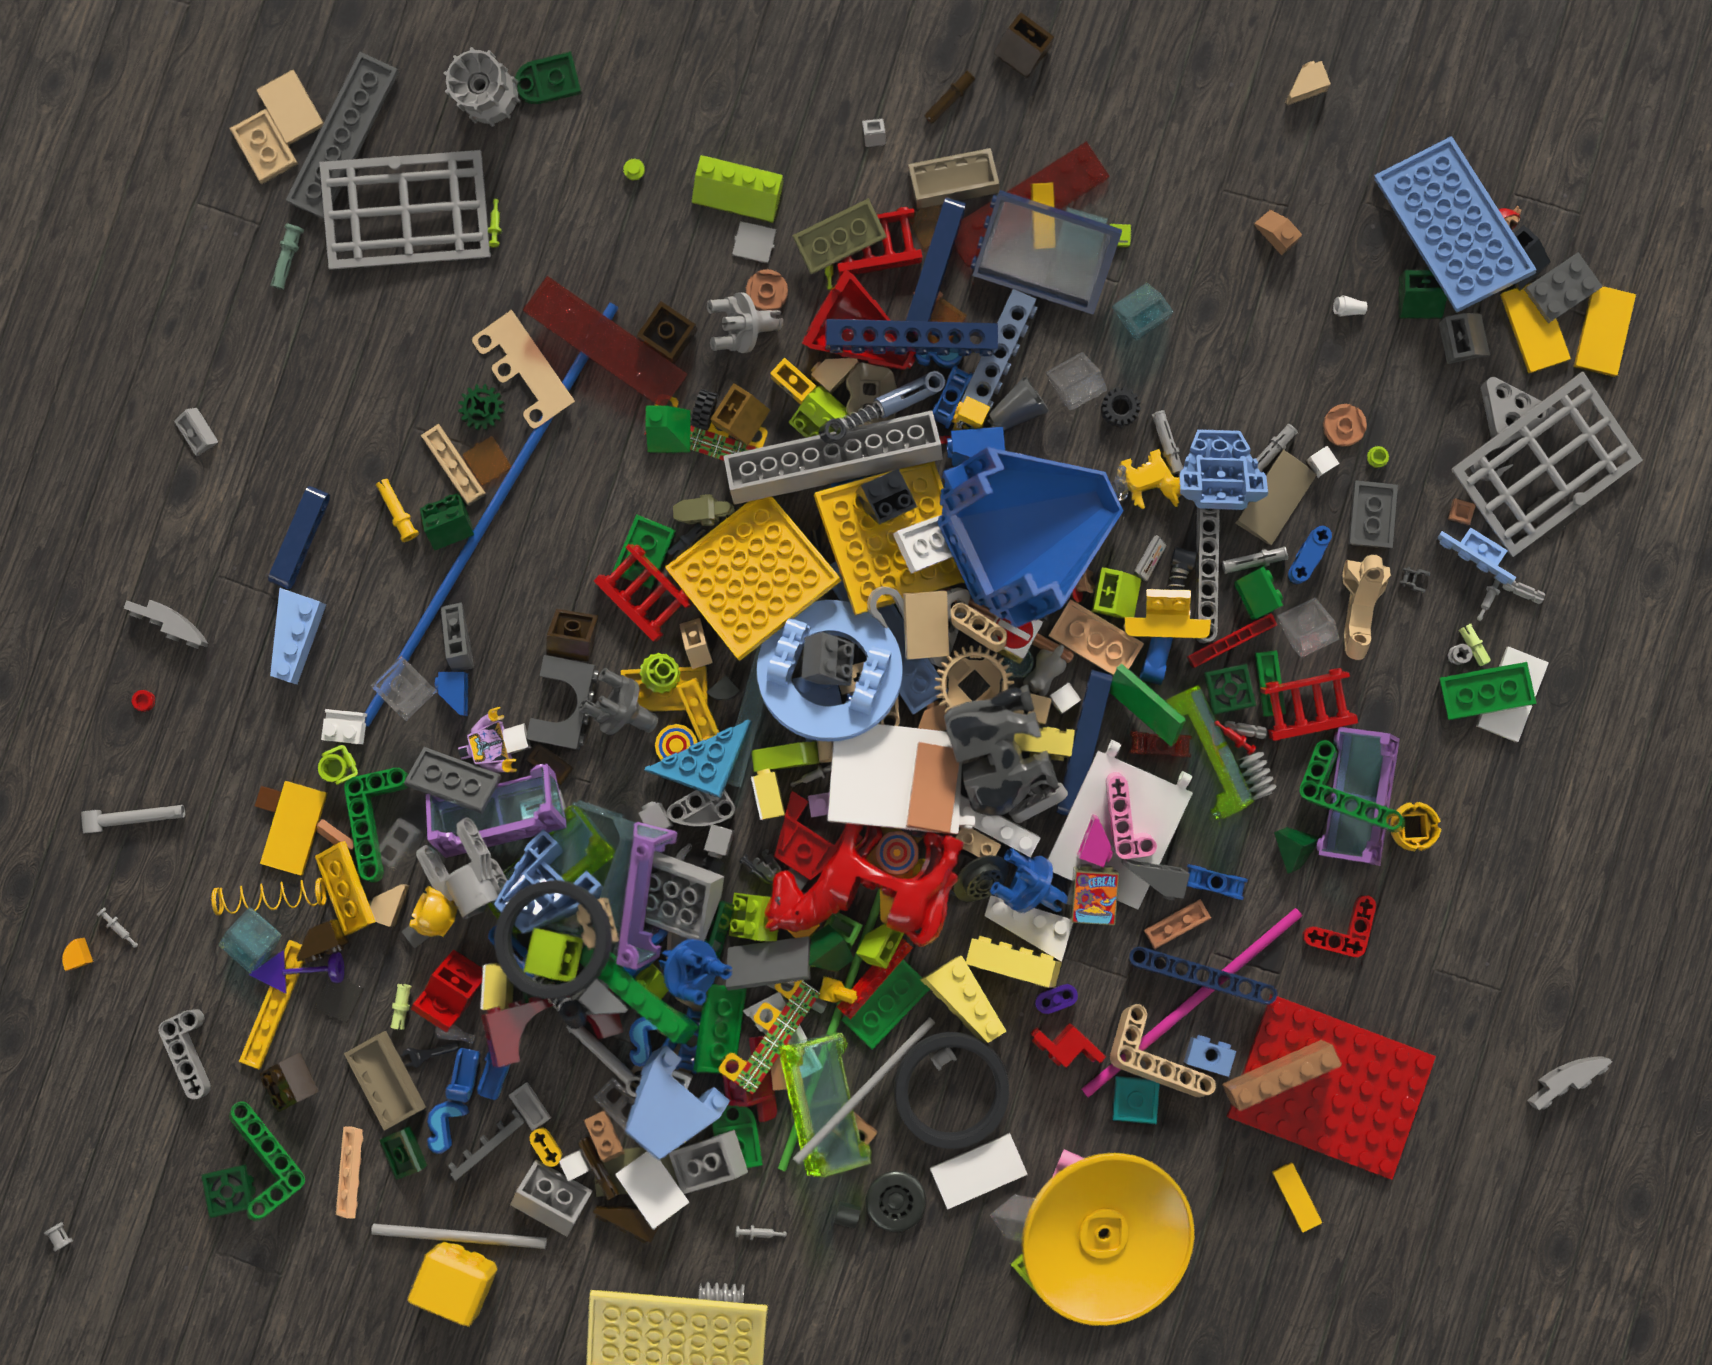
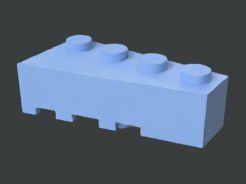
[270,588,326,684]

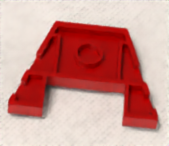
[774,791,863,880]

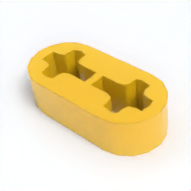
[530,1127,562,1167]

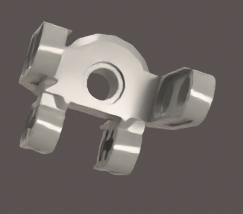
[416,818,507,919]

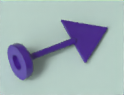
[249,950,344,994]

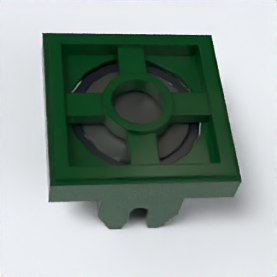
[1204,664,1256,715]
[201,1164,256,1218]

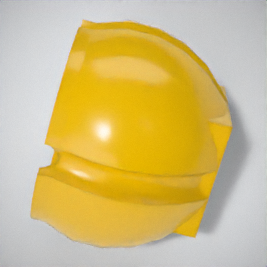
[1390,802,1441,851]
[409,886,458,937]

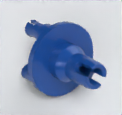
[990,848,1068,913]
[659,939,732,1005]

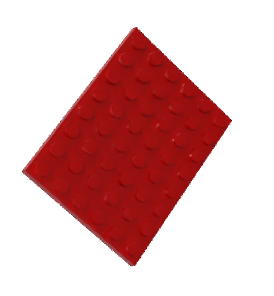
[1227,994,1436,1180]

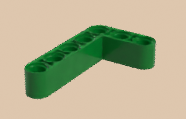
[1299,740,1405,833]
[344,768,408,883]
[229,1102,305,1222]

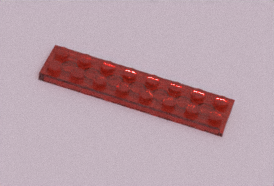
[954,142,1109,267]
[523,276,688,406]

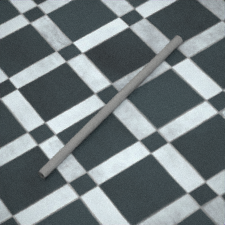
[793,1017,935,1164]

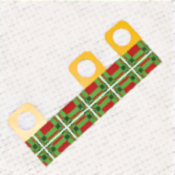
[645,394,768,460]
[719,980,820,1094]

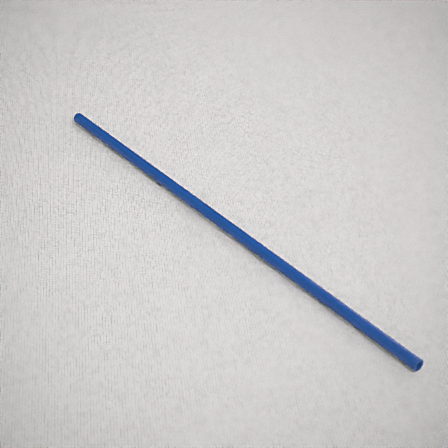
[365,303,618,727]

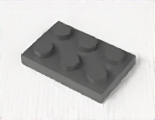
[1524,252,1603,324]
[1348,480,1398,549]

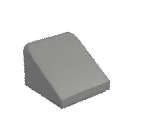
[862,119,886,147]

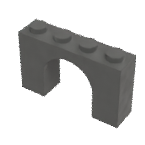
[526,655,599,750]

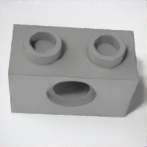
[639,801,674,829]
[704,824,735,858]

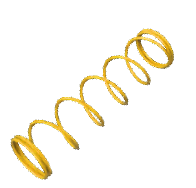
[211,878,326,915]

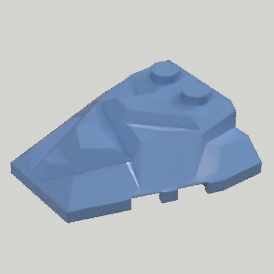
[1179,430,1268,510]

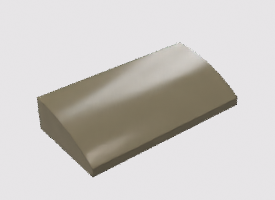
[908,148,999,209]
[1235,449,1317,546]
[344,1031,426,1130]

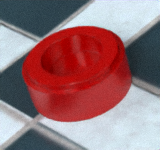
[132,690,155,712]

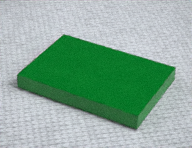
[612,514,676,590]

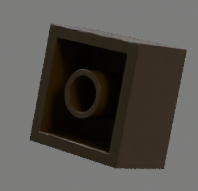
[636,301,698,364]

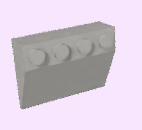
[644,851,724,941]

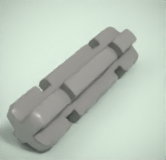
[1502,580,1545,604]
[1224,721,1267,739]

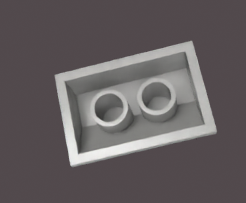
[510,1160,593,1237]

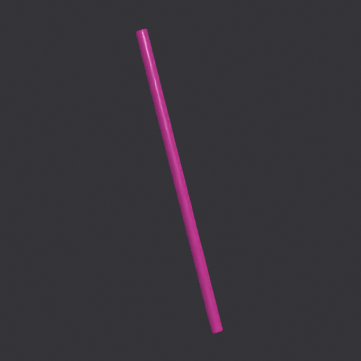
[1081,908,1302,1098]

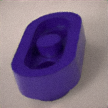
[1035,984,1078,1014]

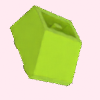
[789,385,848,438]
[1091,567,1142,619]
[729,893,778,941]
[523,928,583,982]

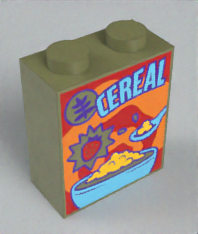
[1069,864,1119,925]

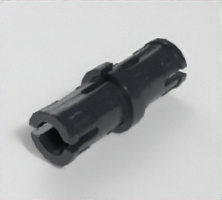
[667,522,707,560]

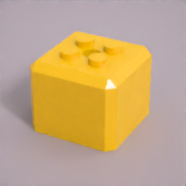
[408,1241,498,1326]

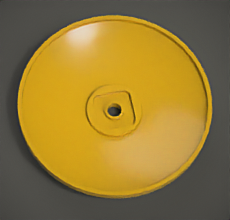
[1022,1153,1194,1325]

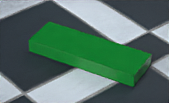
[1255,650,1286,717]

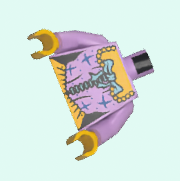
[458,707,517,773]

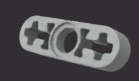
[1009,783,1068,823]

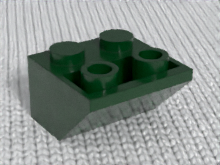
[1399,270,1447,319]
[420,493,474,550]

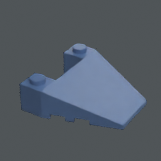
[494,829,607,934]
[625,1045,730,1160]

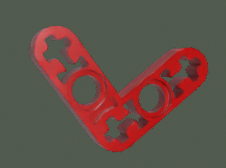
[1302,895,1376,957]

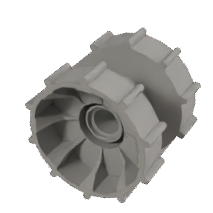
[444,47,520,126]

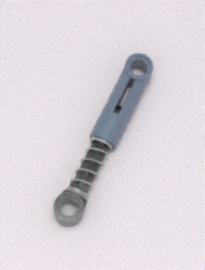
[819,371,945,444]

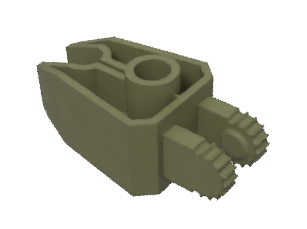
[673,494,735,526]

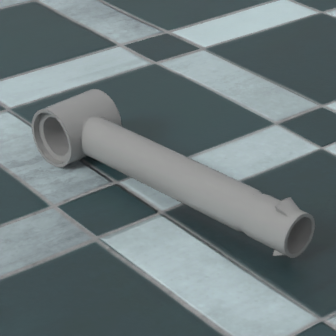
[81,805,185,834]
[566,1026,642,1097]

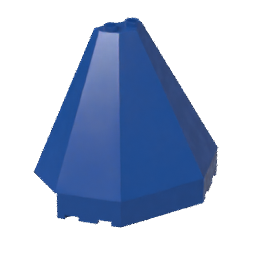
[938,447,1123,628]

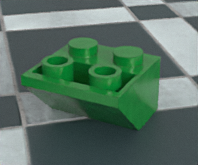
[1233,567,1283,621]

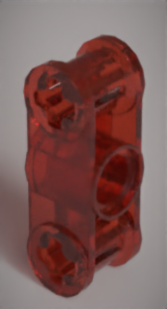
[1129,732,1192,758]

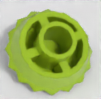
[639,653,681,694]

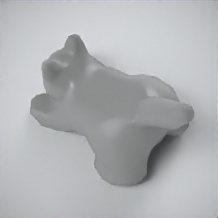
[1023,645,1066,696]

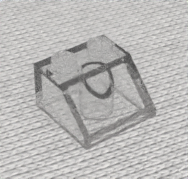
[1046,352,1107,411]
[1277,598,1339,658]
[371,656,437,721]

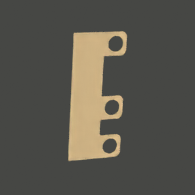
[472,310,575,428]

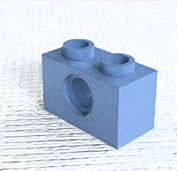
[1184,1035,1236,1077]

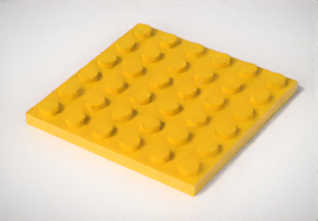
[814,461,965,616]
[665,497,842,661]

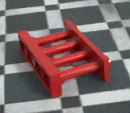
[838,207,923,277]
[594,544,693,641]
[1260,668,1358,741]

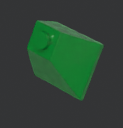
[646,406,691,453]

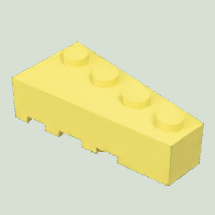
[1014,727,1075,761]
[966,936,1062,988]
[920,956,1006,1043]

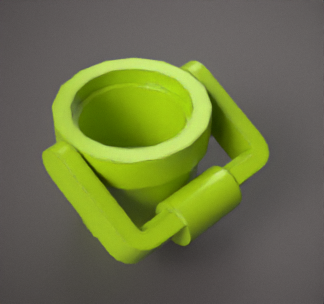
[318,745,358,785]

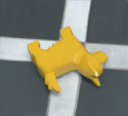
[1119,449,1182,509]

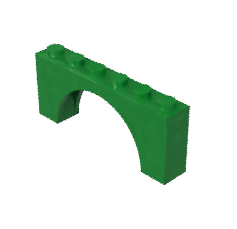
[579,945,699,1044]

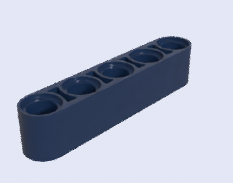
[268,486,330,590]

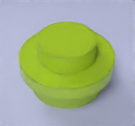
[623,159,645,180]
[1367,446,1389,468]

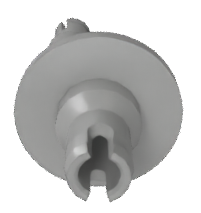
[707,292,783,353]

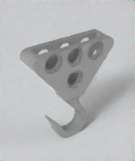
[1470,377,1559,481]
[867,586,971,667]

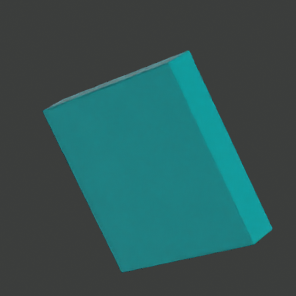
[1112,1076,1160,1124]

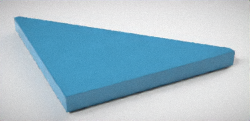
[645,719,752,798]

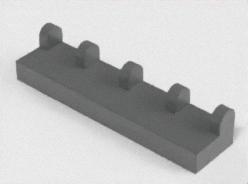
[448,1108,526,1181]

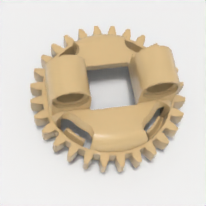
[934,645,1014,713]

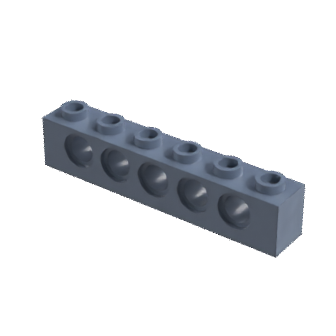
[961,289,1038,414]

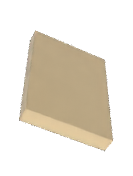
[257,70,324,145]
[230,108,298,184]
[903,591,949,659]

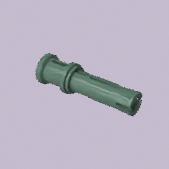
[270,224,304,290]

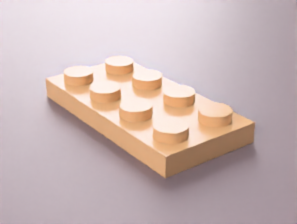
[1048,599,1144,676]

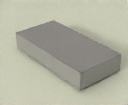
[508,1082,551,1131]

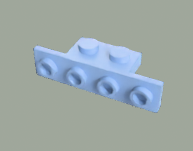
[1437,528,1516,585]

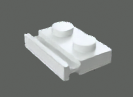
[321,709,367,744]

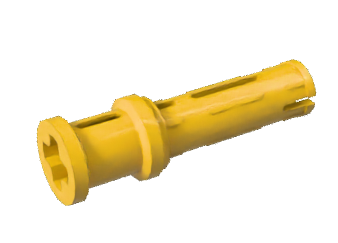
[376,479,419,542]

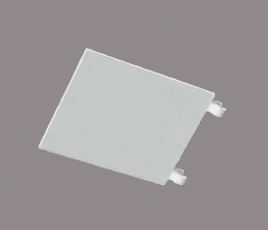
[828,724,975,835]
[1048,740,1193,909]

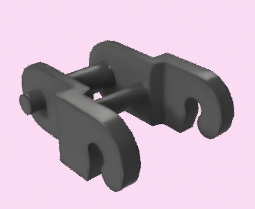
[1399,567,1431,593]
[753,849,782,881]

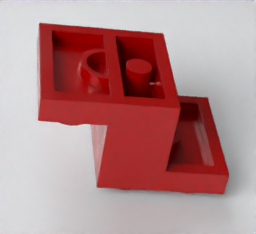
[411,949,483,1033]
[1031,1023,1106,1067]

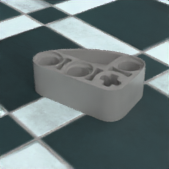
[667,789,736,826]

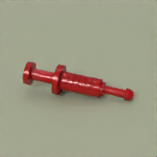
[1214,721,1256,755]

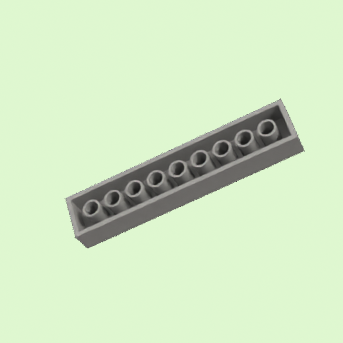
[724,411,943,505]

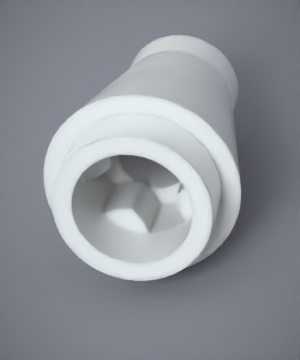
[1333,295,1367,317]

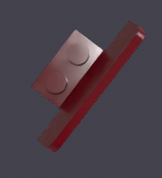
[723,1036,777,1122]

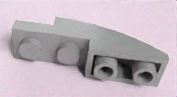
[124,600,208,649]
[1527,1056,1612,1110]

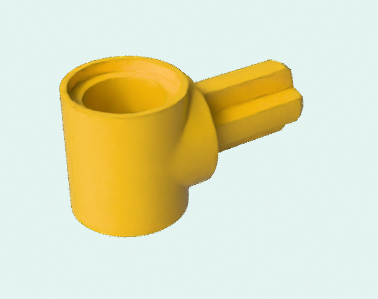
[818,977,858,1003]

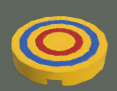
[655,724,698,761]

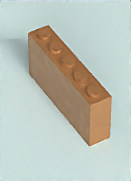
[1222,1040,1341,1110]

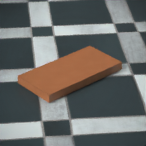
[906,742,959,834]

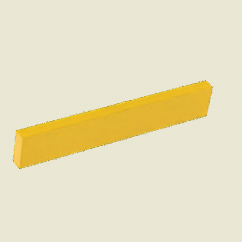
[239,940,305,1070]

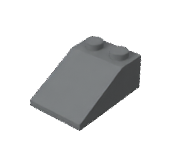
[669,1130,748,1194]

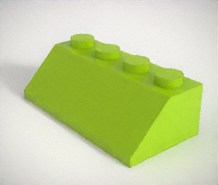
[692,155,784,222]

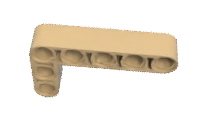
[1110,1004,1216,1098]

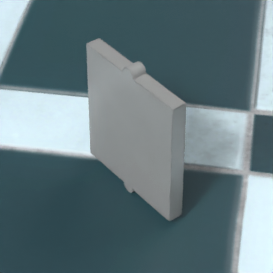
[732,221,776,264]

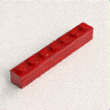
[1187,613,1278,668]
[836,938,913,1020]

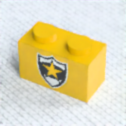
[770,358,816,405]
[952,396,990,431]

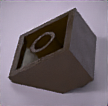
[546,609,598,662]

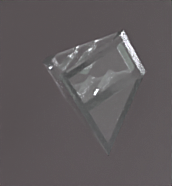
[990,1194,1035,1242]

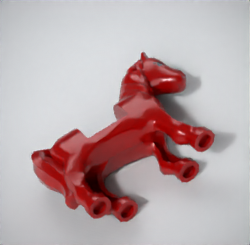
[764,823,964,947]

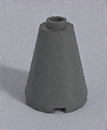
[988,376,1049,431]

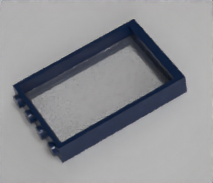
[971,190,1122,315]

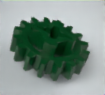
[458,384,505,431]

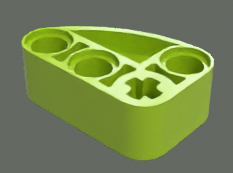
[751,741,821,772]

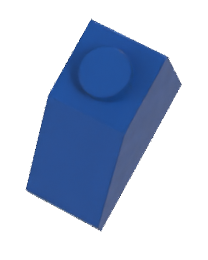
[435,672,468,716]

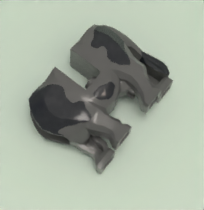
[944,685,1059,816]

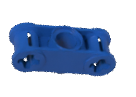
[933,365,974,429]
[1288,526,1332,584]
[1187,864,1248,900]
[675,1007,702,1074]

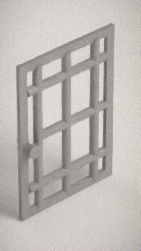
[319,150,491,270]
[1451,372,1643,557]

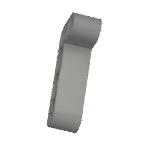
[159,1009,211,1099]

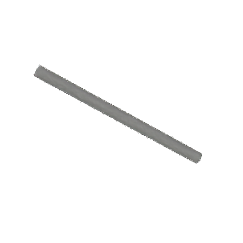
[372,1224,547,1249]

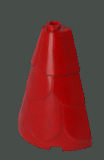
[802,269,916,370]

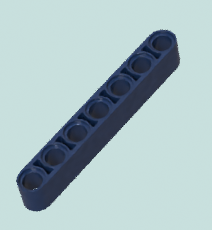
[906,197,966,341]
[1056,670,1113,816]
[1129,947,1277,1005]

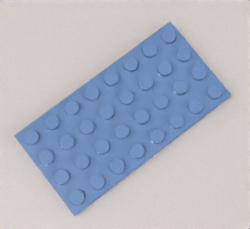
[1375,136,1536,313]

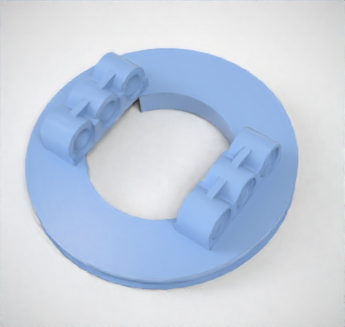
[757,600,902,742]

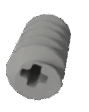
[1238,752,1276,800]
[699,1282,744,1303]

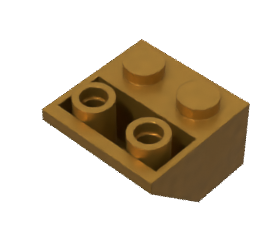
[711,383,770,446]

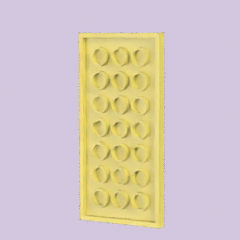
[587,1290,767,1365]

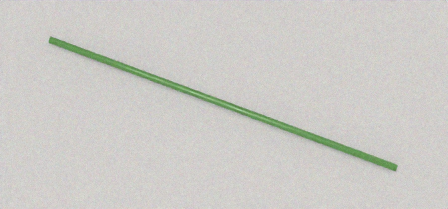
[778,889,880,1171]

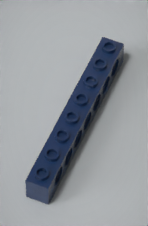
[825,319,998,357]

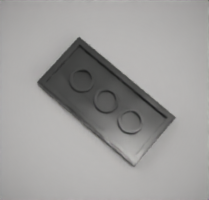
[404,747,502,814]
[726,936,811,990]

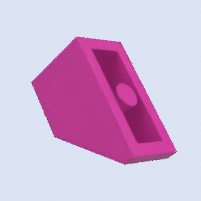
[1077,814,1113,867]

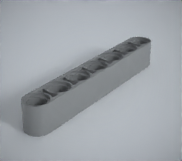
[1195,507,1219,644]

